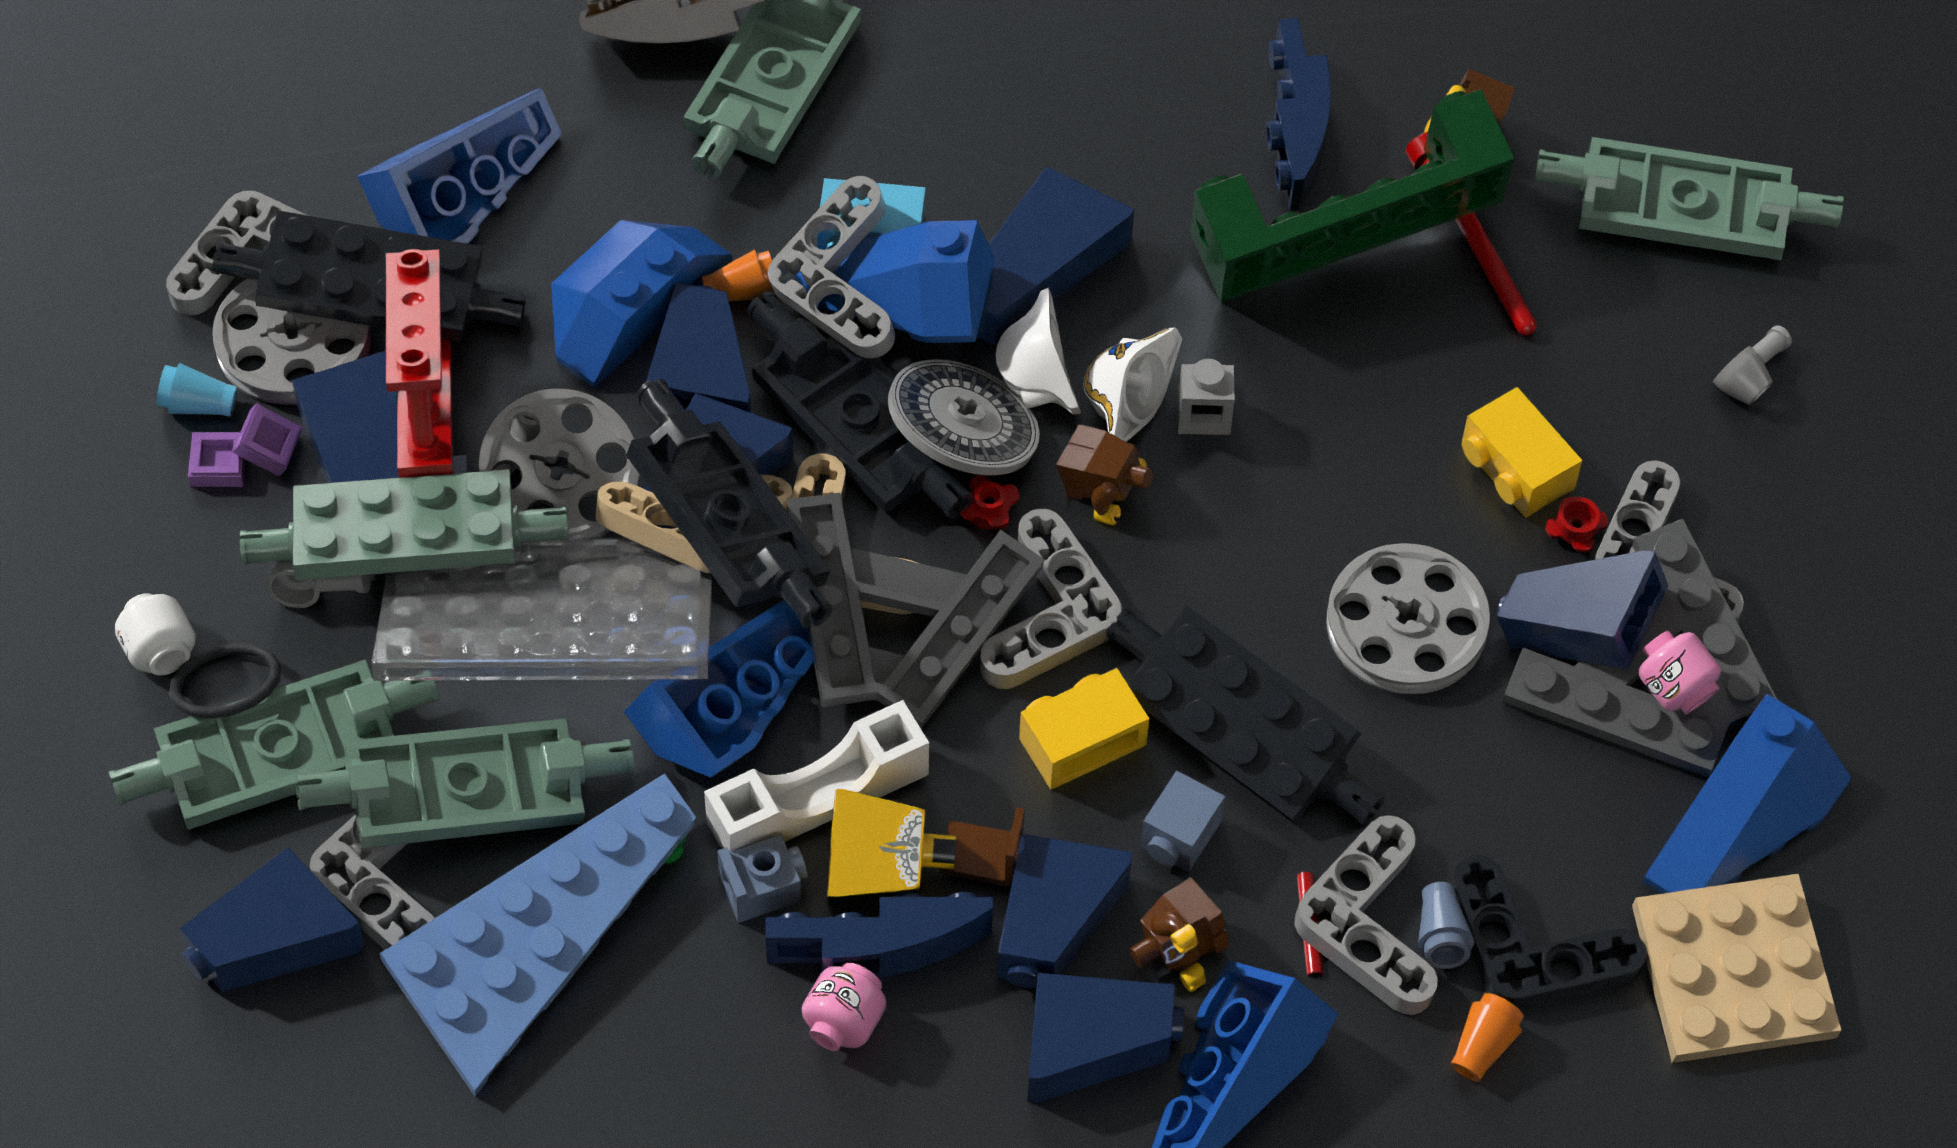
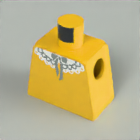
[827,789,956,898]

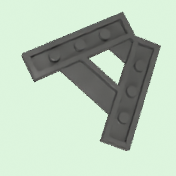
[786,493,1045,729]
[1503,519,1778,778]

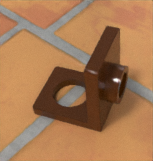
[939,807,1025,887]

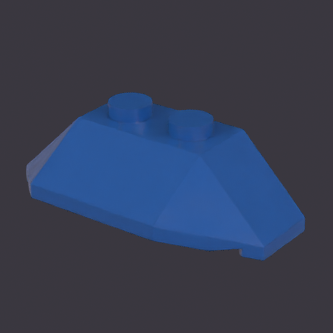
[551,220,732,389]

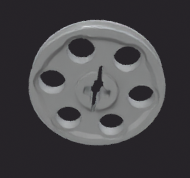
[213,279,372,405]
[479,389,639,549]
[1326,543,1490,694]

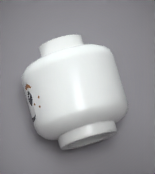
[115,593,196,676]

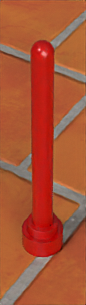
[1405,132,1537,336]

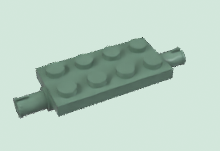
[683,0,861,179]
[1534,137,1844,260]
[240,469,569,580]
[109,660,440,830]
[295,718,634,848]

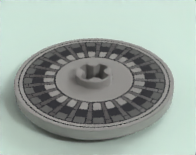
[888,359,1040,475]

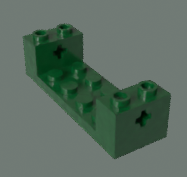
[1190,89,1515,303]

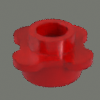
[959,475,1020,530]
[1545,497,1608,553]

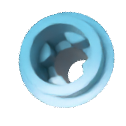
[156,363,238,417]

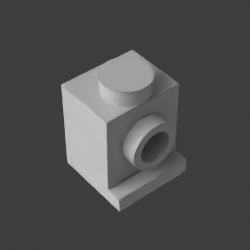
[1178,359,1235,435]

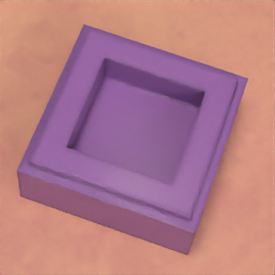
[232,403,303,477]
[188,432,246,487]

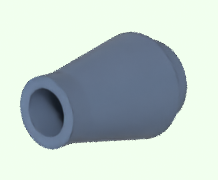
[1418,882,1474,969]

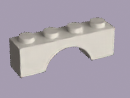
[704,700,929,852]

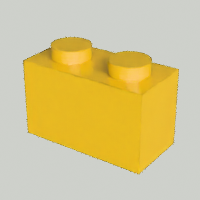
[1461,387,1582,518]
[1019,668,1149,790]

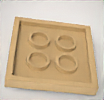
[1632,874,1841,1063]

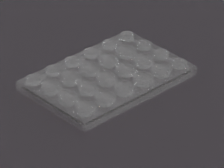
[372,535,713,681]

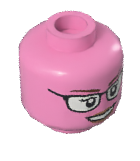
[1639,630,1721,715]
[802,963,886,1051]

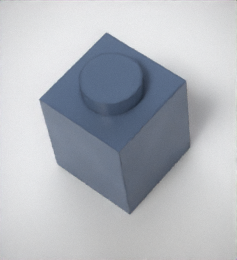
[1141,771,1225,873]

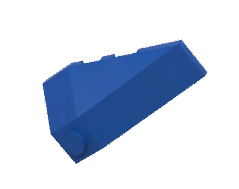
[357,88,562,243]
[794,220,995,343]
[623,600,814,778]
[1643,694,1852,894]
[1152,960,1339,1148]

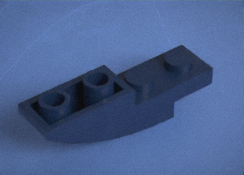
[1266,18,1331,210]
[765,892,993,978]

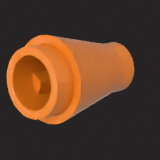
[702,249,774,302]
[1450,993,1524,1082]

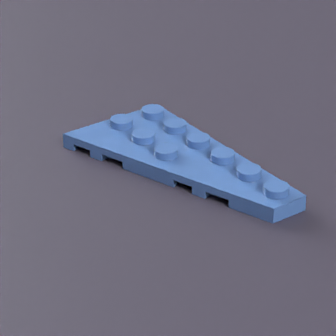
[380,773,696,1096]

